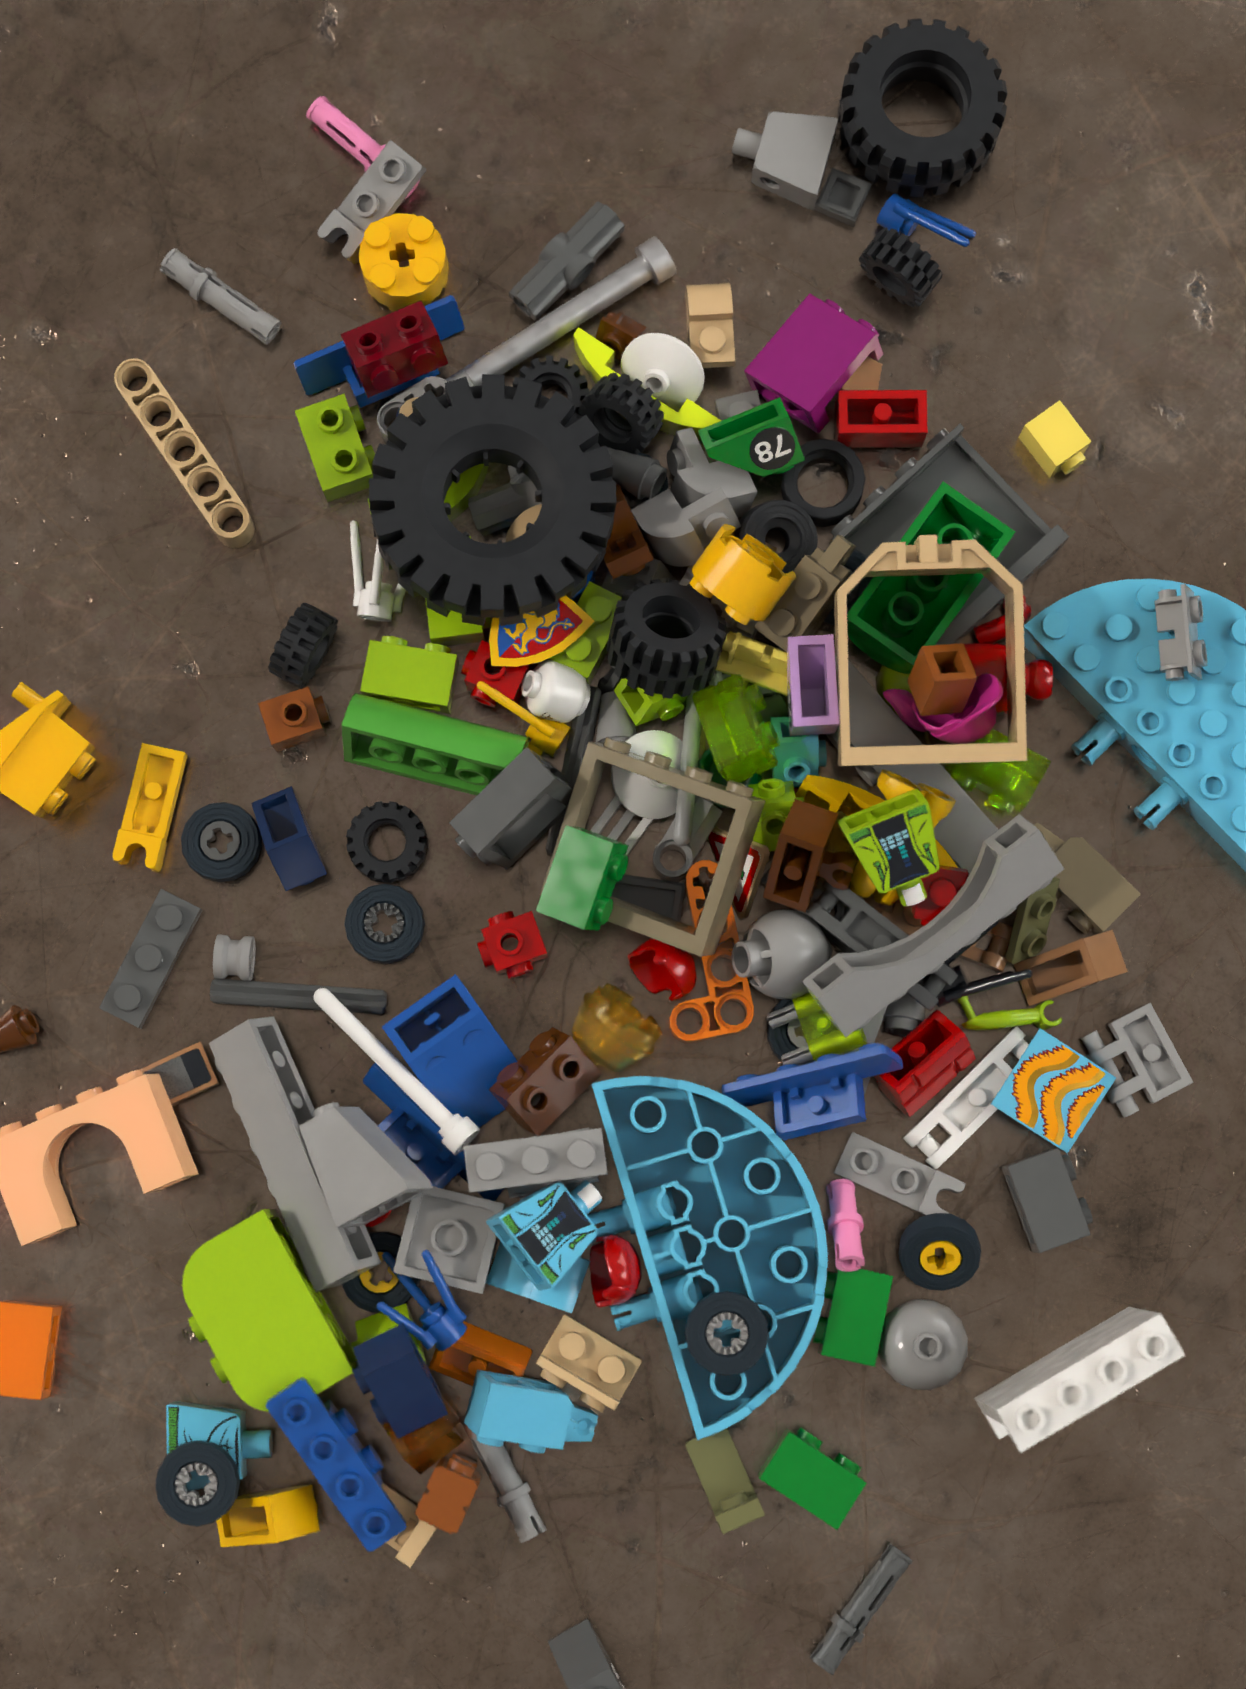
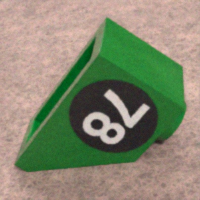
[698,397,805,477]

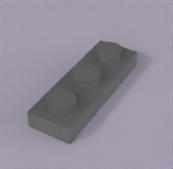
[99,889,203,1029]

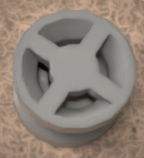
[213,934,256,981]

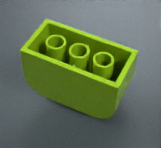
[182,1209,358,1412]

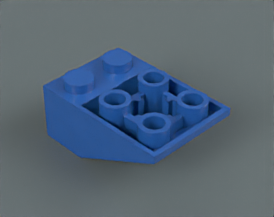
[382,974,517,1128]

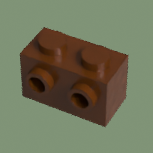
[489,1027,602,1136]

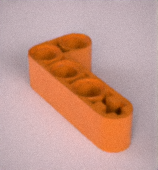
[669,860,754,1043]

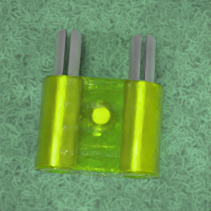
[767,992,868,1065]

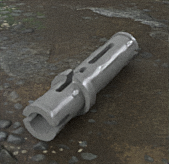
[159,248,282,345]
[459,1415,547,1543]

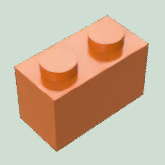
[0,1300,62,1400]

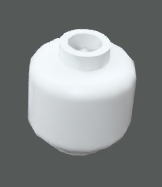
[521,660,591,723]

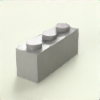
[464,1128,608,1193]

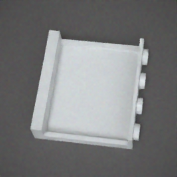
[974,1307,1185,1453]

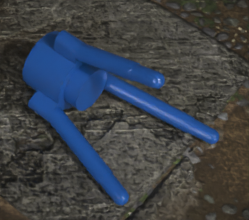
[876,193,976,247]
[377,1250,467,1352]

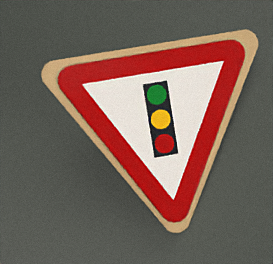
[708,827,770,919]

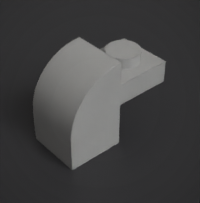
[667,428,758,518]
[631,487,741,567]

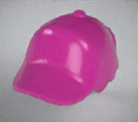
[883,673,1003,744]

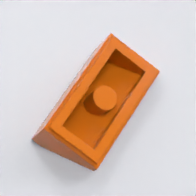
[429,1321,532,1386]

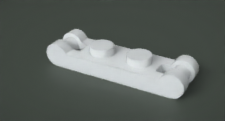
[903,1026,1029,1170]

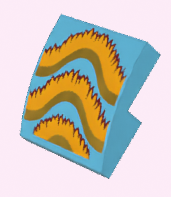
[991,1028,1116,1154]

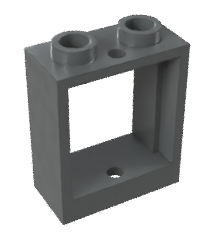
[449,747,574,870]

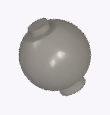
[732,909,832,999]

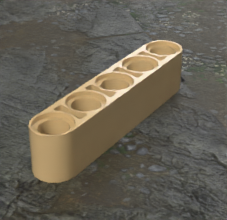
[114,358,255,548]

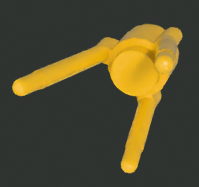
[477,681,571,757]

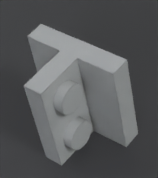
[393,1186,505,1294]

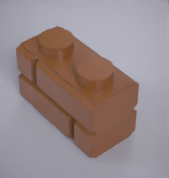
[415,1453,482,1534]

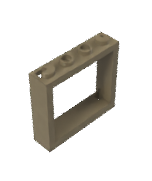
[540,737,766,957]

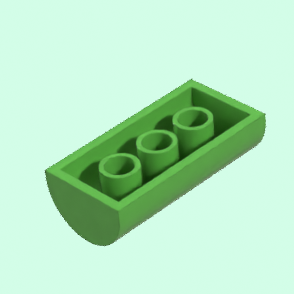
[341,693,529,795]

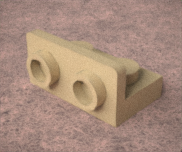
[536,1314,643,1412]

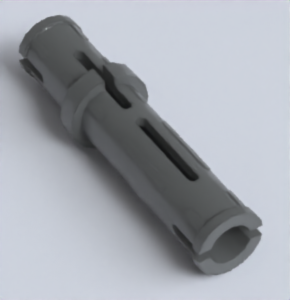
[809,1543,913,1675]

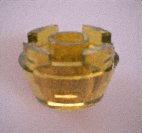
[571,983,662,1072]

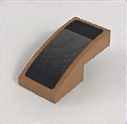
[142,1042,219,1107]

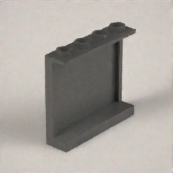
[831,423,1069,645]

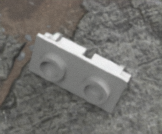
[1154,584,1207,681]

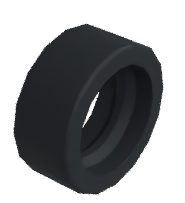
[781,439,866,527]

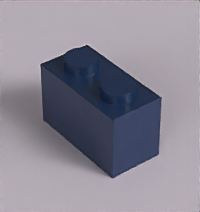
[352,1323,448,1439]

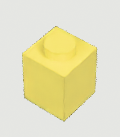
[1019,400,1092,478]

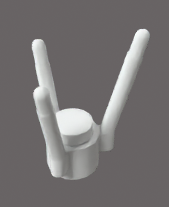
[350,520,406,622]

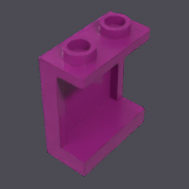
[744,293,883,434]

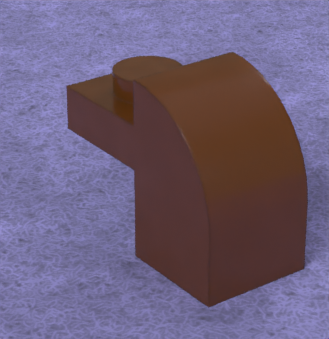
[604,484,654,579]

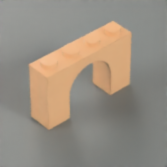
[0,1069,198,1246]

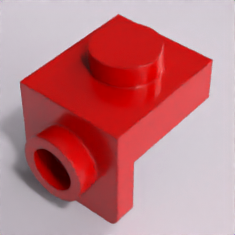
[912,865,969,926]

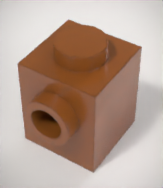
[907,643,977,716]
[258,686,331,752]

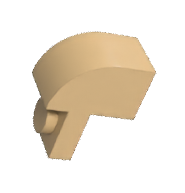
[685,283,735,368]

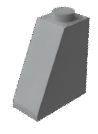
[299,1102,433,1228]

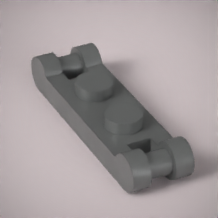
[804,881,959,1011]

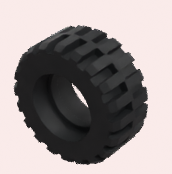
[838,18,1007,197]

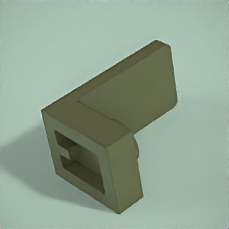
[1006,877,1060,964]
[685,1428,765,1534]

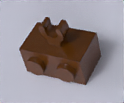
[763,799,858,913]

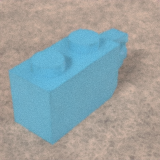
[464,1370,598,1453]

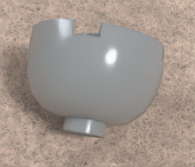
[878,1299,968,1390]

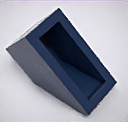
[251,786,327,891]

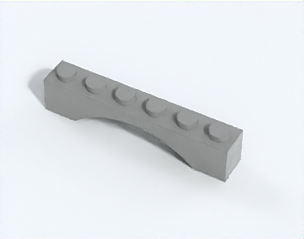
[802,814,1064,1037]

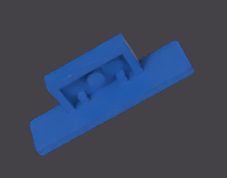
[293,295,465,408]
[722,1043,903,1140]
[363,1063,505,1201]
[266,1377,406,1552]

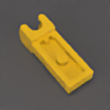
[112,743,188,873]

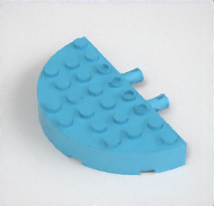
[1024,579,1246,872]
[587,1076,828,1440]

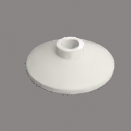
[621,333,705,411]
[611,730,682,819]

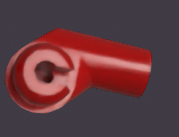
[974,595,1032,644]

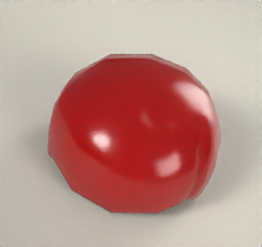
[628,938,697,1001]
[590,1235,642,1307]

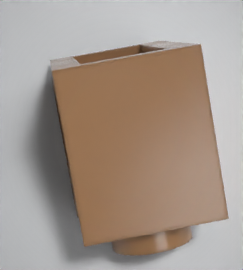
[1014,930,1128,1006]

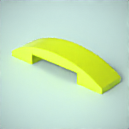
[573,327,722,441]

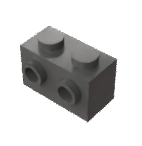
[1001,1148,1093,1253]

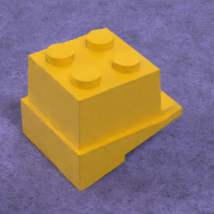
[0,682,96,818]

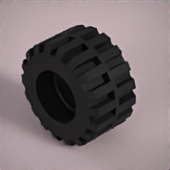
[607,579,726,698]

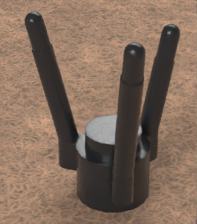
[925,920,1032,1007]

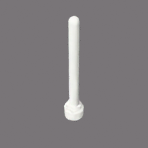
[314,988,480,1155]

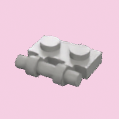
[1081,1003,1193,1118]

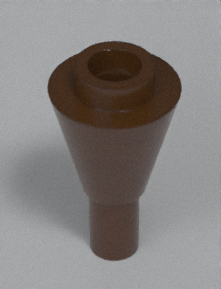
[0,1005,39,1053]

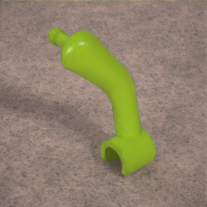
[957,996,1062,1031]

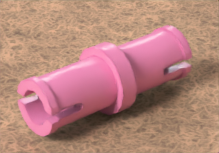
[826,1179,865,1272]

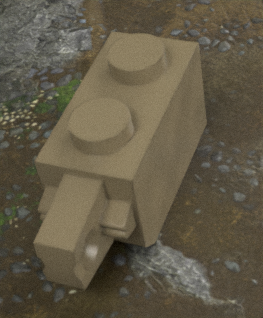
[754,535,857,652]
[1034,822,1141,935]

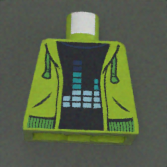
[837,788,940,906]

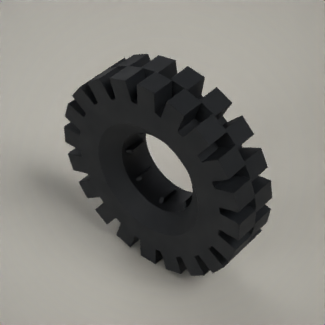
[369,374,616,626]

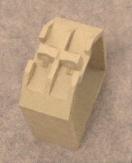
[834,535,1027,766]

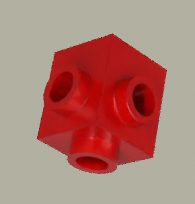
[461,640,533,707]
[477,911,548,979]

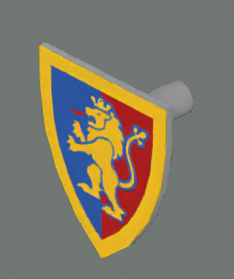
[489,595,595,667]

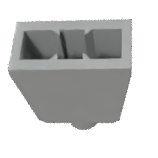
[732,111,838,210]

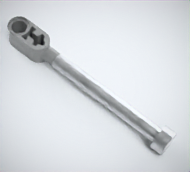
[377,236,677,444]

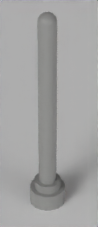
[673,687,705,846]

